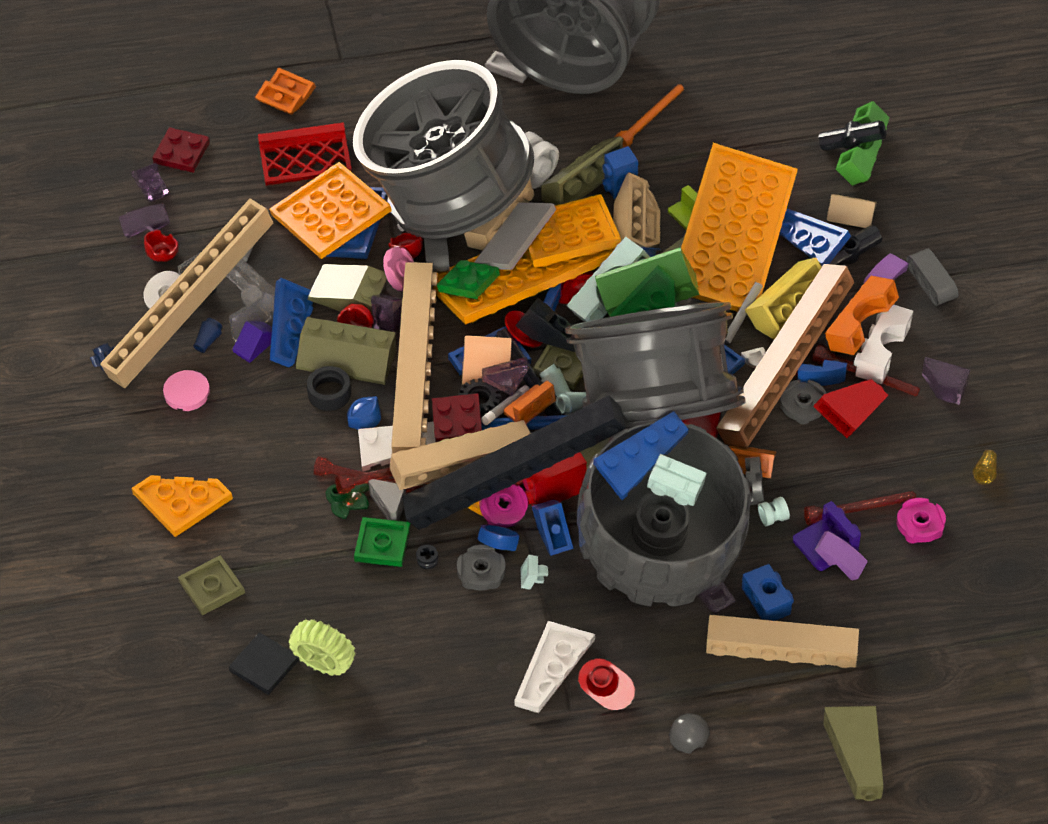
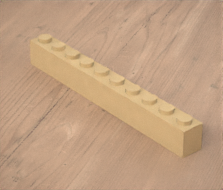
[100,199,273,388]
[391,262,437,454]

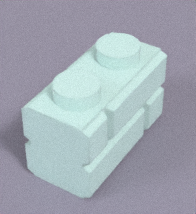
[647,454,707,506]

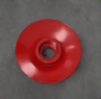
[505,311,542,347]

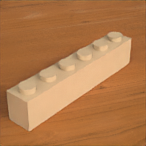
[390,420,531,490]
[706,615,859,668]

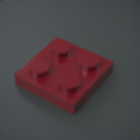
[152,127,210,173]
[432,393,482,442]

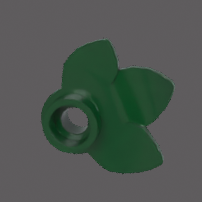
[326,481,369,519]

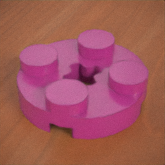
[479,484,528,528]
[897,498,946,543]

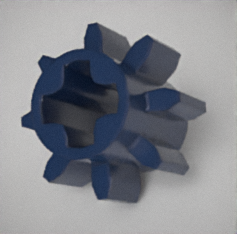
[90,343,116,371]

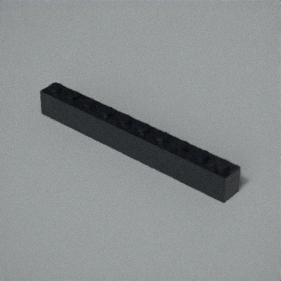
[402,395,626,530]

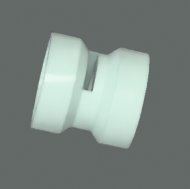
[758,497,790,527]

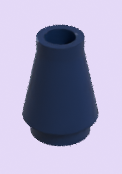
[193,318,223,353]

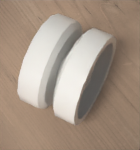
[525,132,559,189]

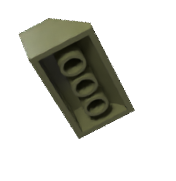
[541,136,623,206]
[296,317,397,385]

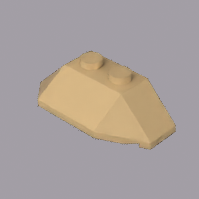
[613,172,660,248]

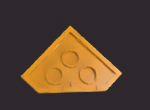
[132,475,233,537]

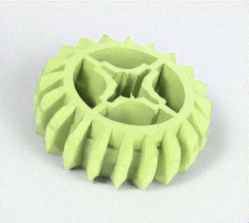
[289,619,356,676]

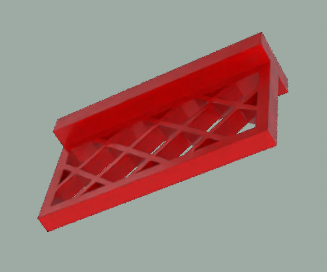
[258,122,352,185]

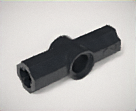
[819,120,887,151]
[830,225,882,266]

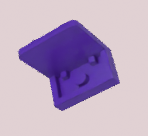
[793,501,861,571]

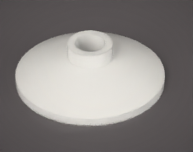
[144,271,180,309]

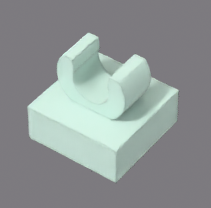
[521,555,548,589]

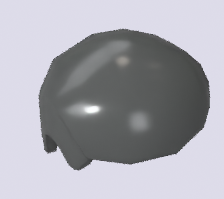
[669,713,710,753]

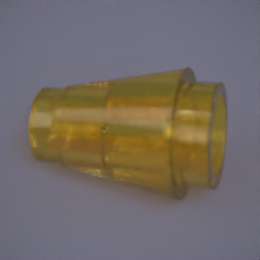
[973,450,997,484]

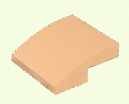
[462,335,511,387]

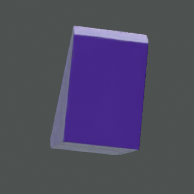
[233,321,272,363]

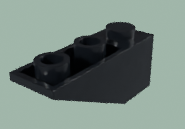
[515,298,575,352]

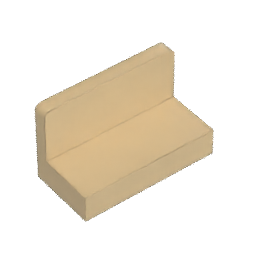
[827,194,877,228]

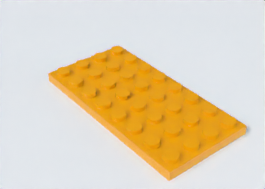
[681,143,798,312]
[433,247,616,324]

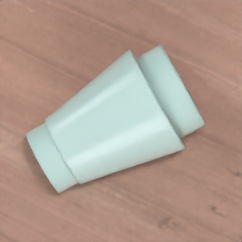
[539,364,571,396]
[556,392,586,414]

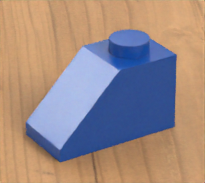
[532,499,573,556]

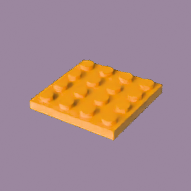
[269,162,392,259]
[527,194,621,268]

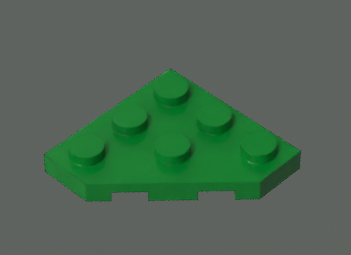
[610,265,675,317]

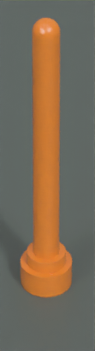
[615,84,684,148]

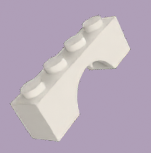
[854,305,913,384]

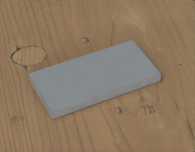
[474,202,556,270]

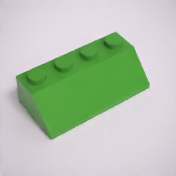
[595,247,699,317]

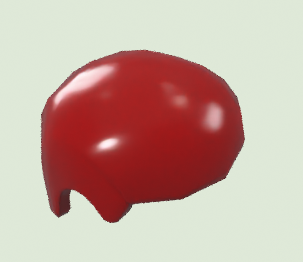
[144,230,179,262]
[388,232,423,259]
[337,304,374,328]

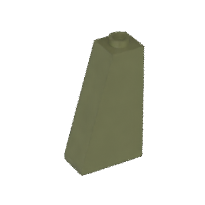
[823,706,883,801]

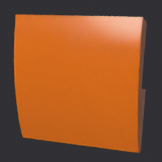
[255,68,316,115]

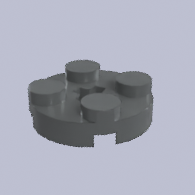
[780,380,826,424]
[745,457,764,505]
[457,545,506,590]

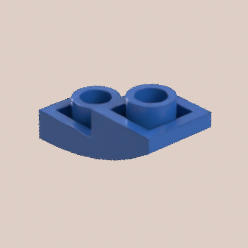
[797,360,847,386]

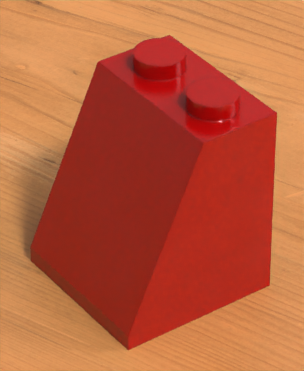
[523,452,587,506]

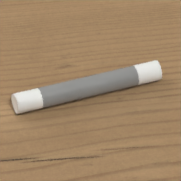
[481,385,529,425]

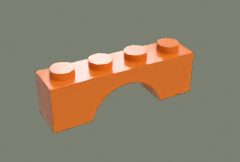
[825,276,899,355]

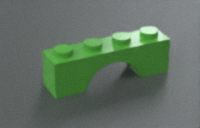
[836,101,889,186]

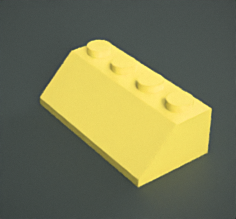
[745,257,822,339]

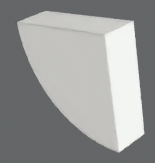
[741,347,766,368]

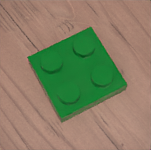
[437,260,500,299]
[354,517,410,567]

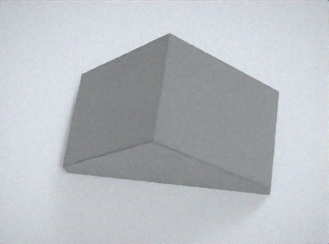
[369,479,406,521]

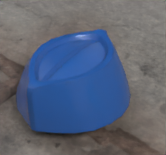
[347,396,381,430]
[478,525,520,551]

